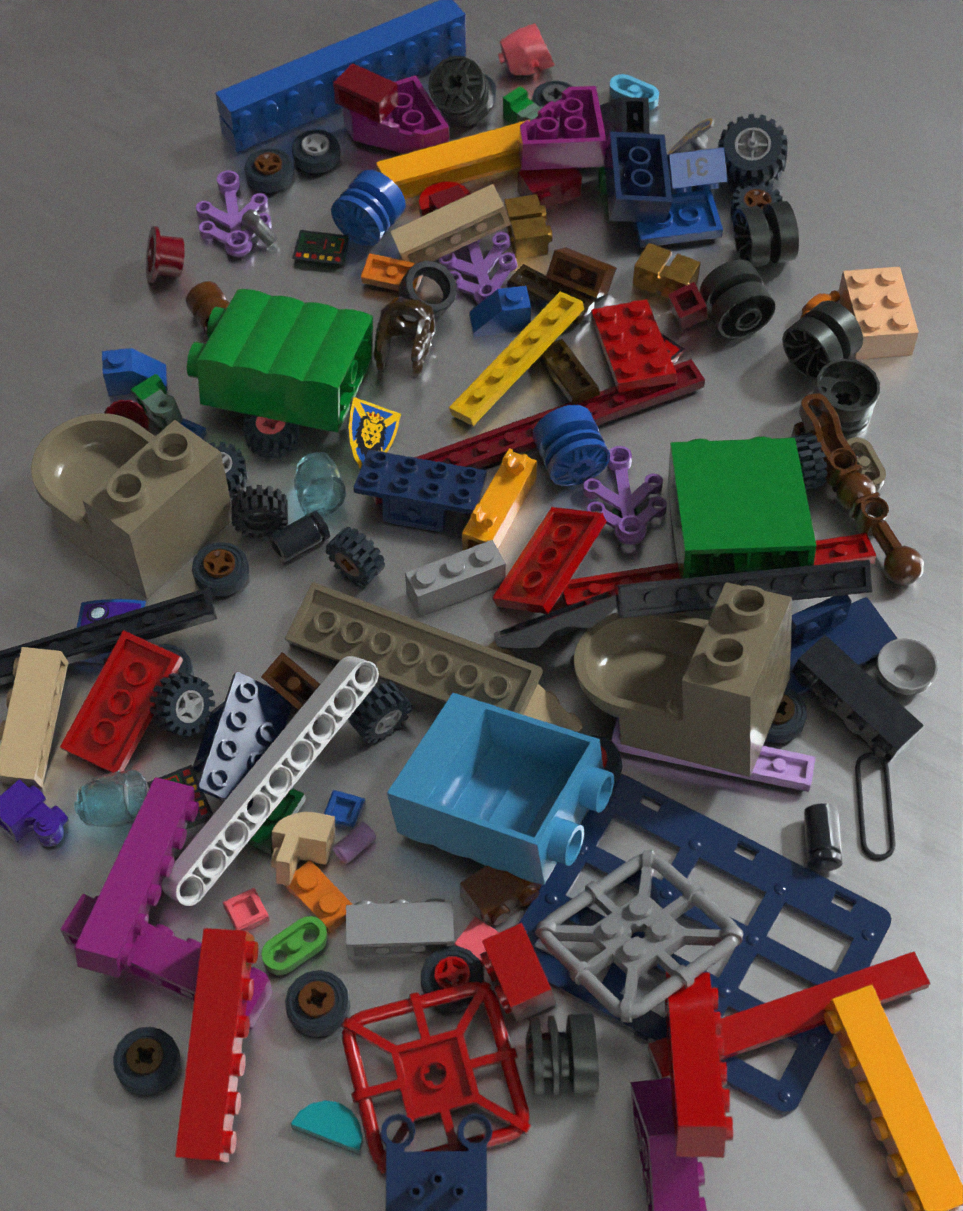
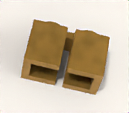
[504,194,553,259]
[632,243,701,299]

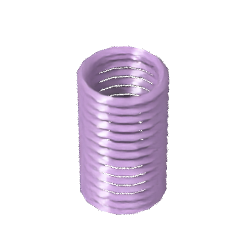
[333,822,376,864]

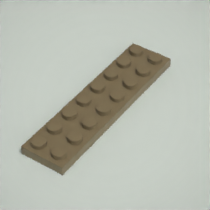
[284,582,543,715]

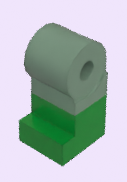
[503,86,543,124]
[131,374,183,430]

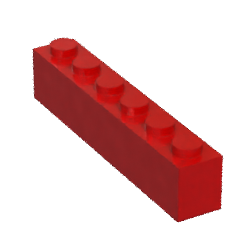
[175,928,258,1163]
[664,972,733,1158]

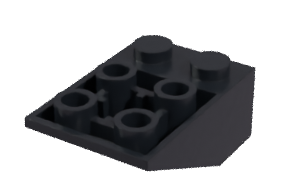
[600,97,650,143]

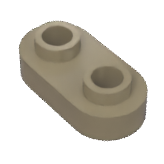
[847,437,886,491]

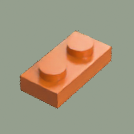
[361,253,422,294]
[284,860,353,934]

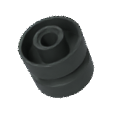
[733,201,799,267]
[699,260,776,339]
[782,300,863,380]

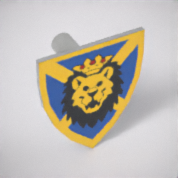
[668,118,714,154]
[347,397,401,471]

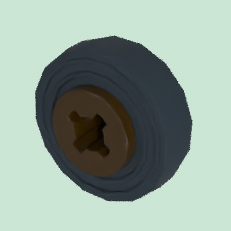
[765,687,807,743]
[113,1027,180,1095]

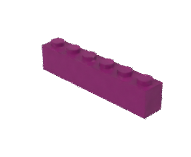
[74,777,199,978]
[60,894,273,1030]

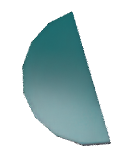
[291,1100,363,1154]

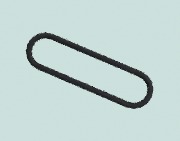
[855,753,896,860]

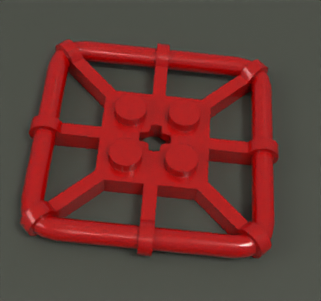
[341,981,531,1174]

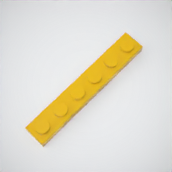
[449,292,584,426]

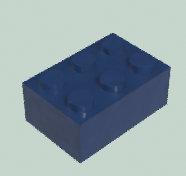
[604,132,672,223]

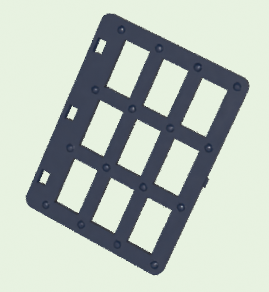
[518,774,892,1115]

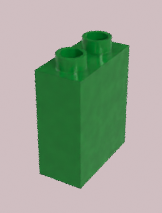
[668,436,817,579]

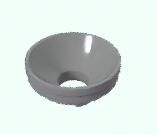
[877,638,938,695]

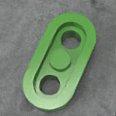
[262,916,328,975]

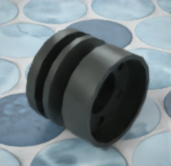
[428,56,493,126]
[809,358,880,439]
[525,1013,599,1096]

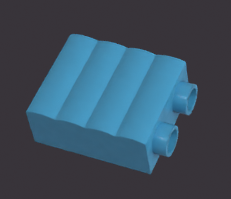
[387,693,614,884]

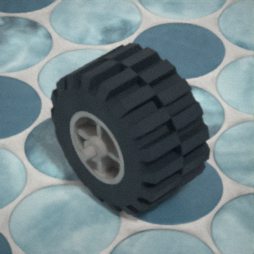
[718,114,788,189]

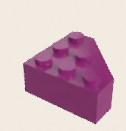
[342,75,449,154]
[519,86,606,170]
[630,1078,707,1211]

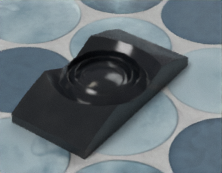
[494,589,617,648]

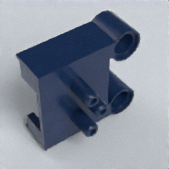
[380,1114,492,1211]

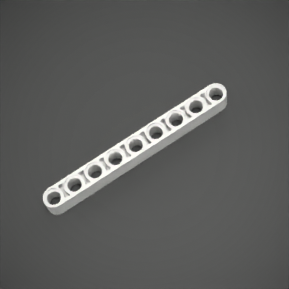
[162,656,379,906]

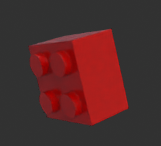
[480,923,557,1022]

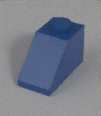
[469,286,531,337]
[102,348,168,397]

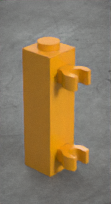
[462,448,537,551]

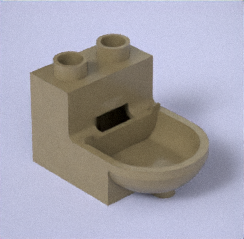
[31,413,232,599]
[574,582,792,777]

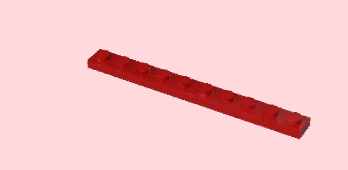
[561,533,876,607]

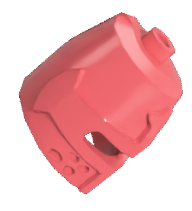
[498,23,554,76]

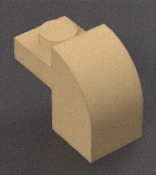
[271,812,335,886]

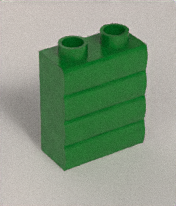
[187,289,373,433]

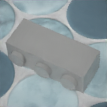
[405,540,506,617]
[346,898,454,959]

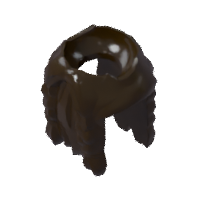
[373,296,435,377]

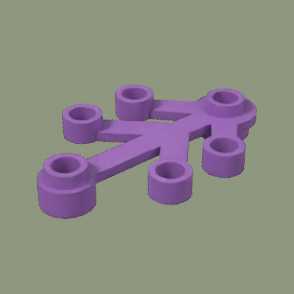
[196,170,272,257]
[439,232,517,304]
[583,446,667,545]

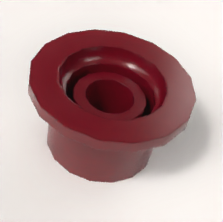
[146,226,185,283]

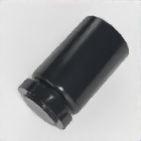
[269,510,330,563]
[804,803,842,872]

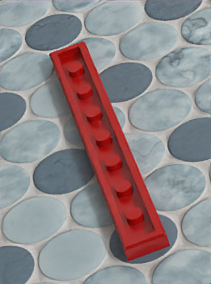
[647,951,930,1079]

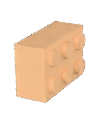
[838,267,919,360]

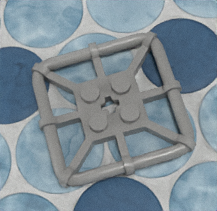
[536,850,743,1022]

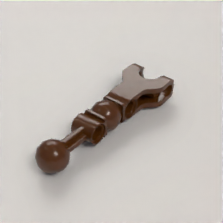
[791,393,924,586]

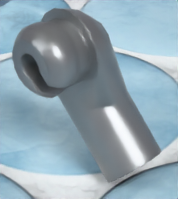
[242,209,278,247]

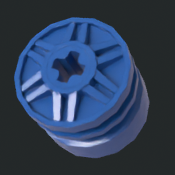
[331,170,406,247]
[533,405,610,486]

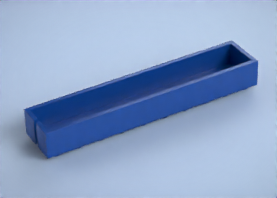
[215,0,466,153]

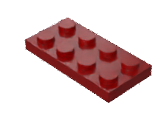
[591,299,677,393]
[492,507,607,615]
[60,630,183,777]

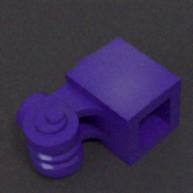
[0,779,69,847]

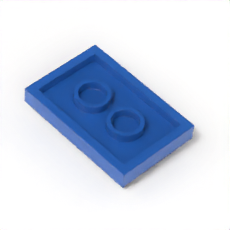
[633,189,723,247]

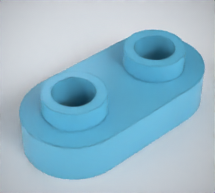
[609,74,659,110]

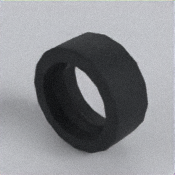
[399,260,457,318]

